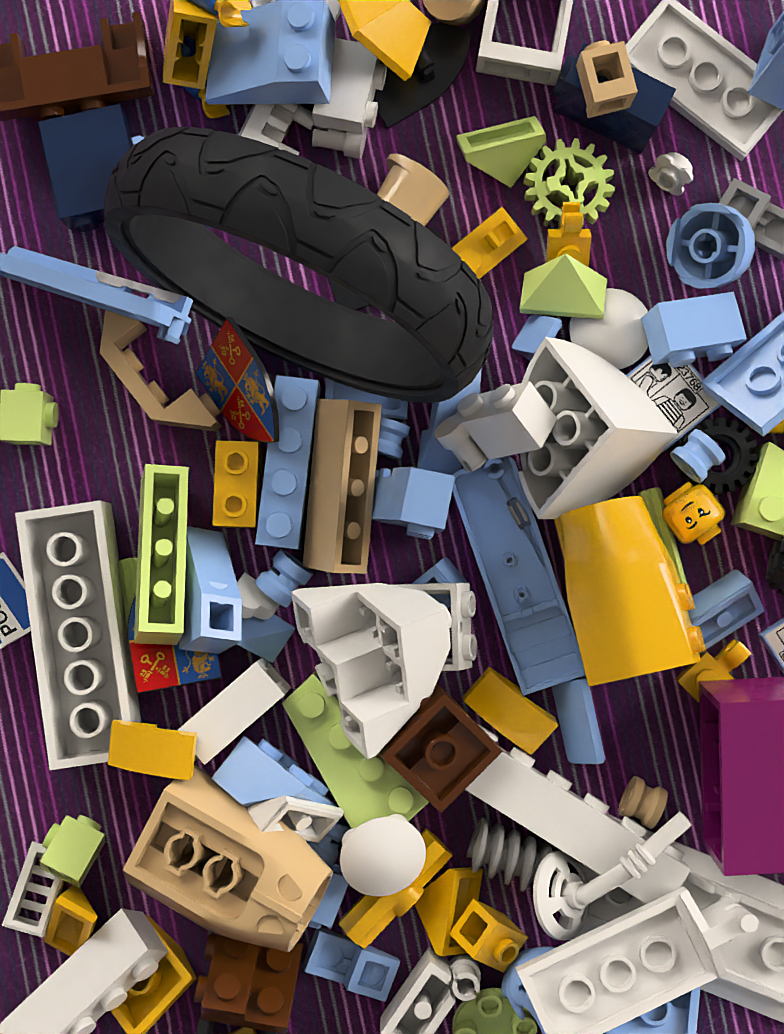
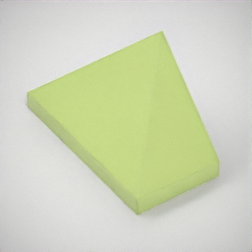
[456,116,546,188]
[520,254,607,319]

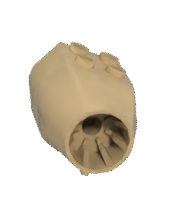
[123,765,333,952]

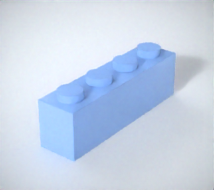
[255,375,321,550]

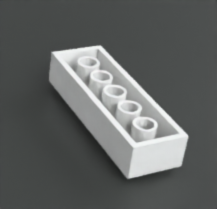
[15,500,141,770]

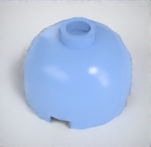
[666,203,755,289]

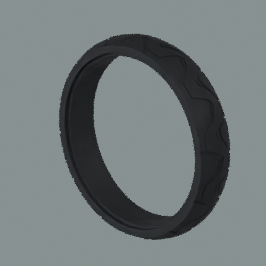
[104,127,494,403]

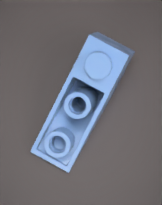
[179,526,242,654]

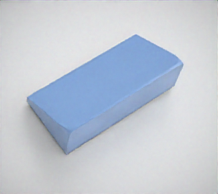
[688,569,765,654]
[551,676,606,764]

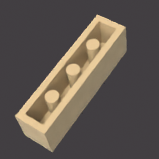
[302,399,382,574]

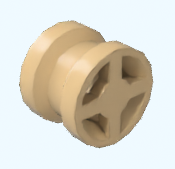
[618,776,668,829]

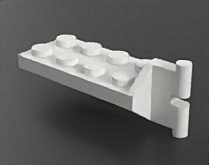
[515,886,759,1034]

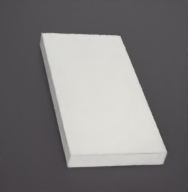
[625,0,783,162]

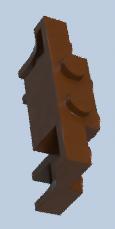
[0,12,155,122]

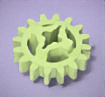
[523,138,615,229]

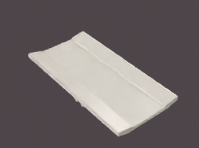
[558,815,784,1023]

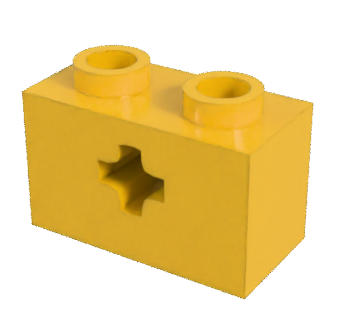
[213,440,263,529]

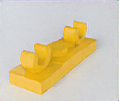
[451,206,528,279]

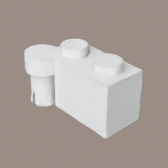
[312,38,387,159]
[434,381,557,472]
[380,947,481,1034]

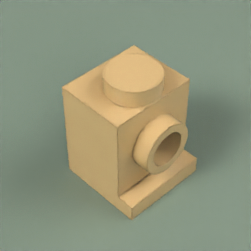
[576,40,638,118]

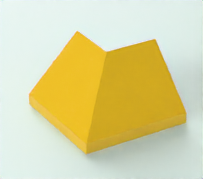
[338,0,431,81]

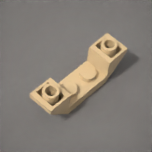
[100,310,222,431]

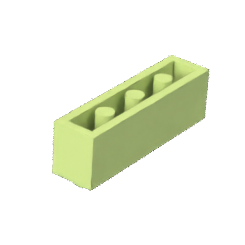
[134,464,189,645]

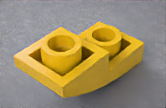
[462,667,559,755]
[108,720,197,781]

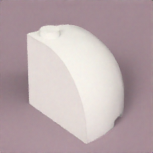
[518,337,678,519]

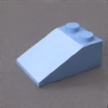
[205,0,336,104]

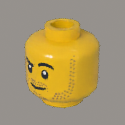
[662,481,725,546]

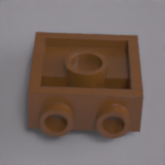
[379,683,503,813]
[194,934,303,1034]

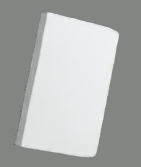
[247,795,345,843]

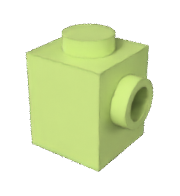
[0,383,59,446]
[40,815,105,888]

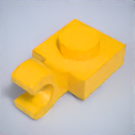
[545,202,592,267]
[675,639,751,703]

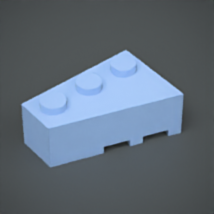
[372,467,455,540]

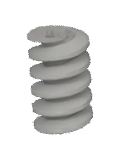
[466,817,560,892]

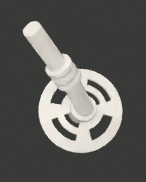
[533,811,692,941]

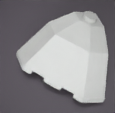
[291,583,452,759]

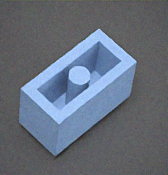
[641,292,747,368]

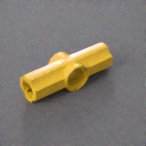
[339,828,453,949]

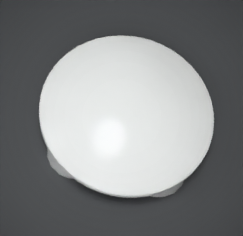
[568,288,648,370]
[340,814,426,896]

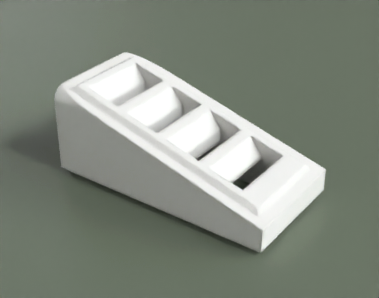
[2,841,65,938]

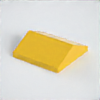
[111,915,197,1034]

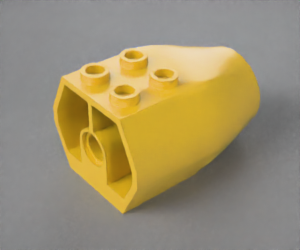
[554,496,706,687]

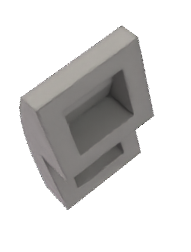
[719,178,784,261]

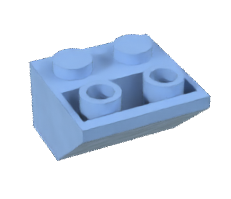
[211,736,337,807]

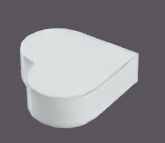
[237,572,280,620]

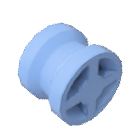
[377,417,410,460]
[670,429,726,483]

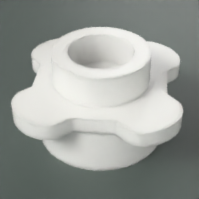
[648,152,693,196]

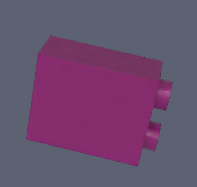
[699,677,784,876]

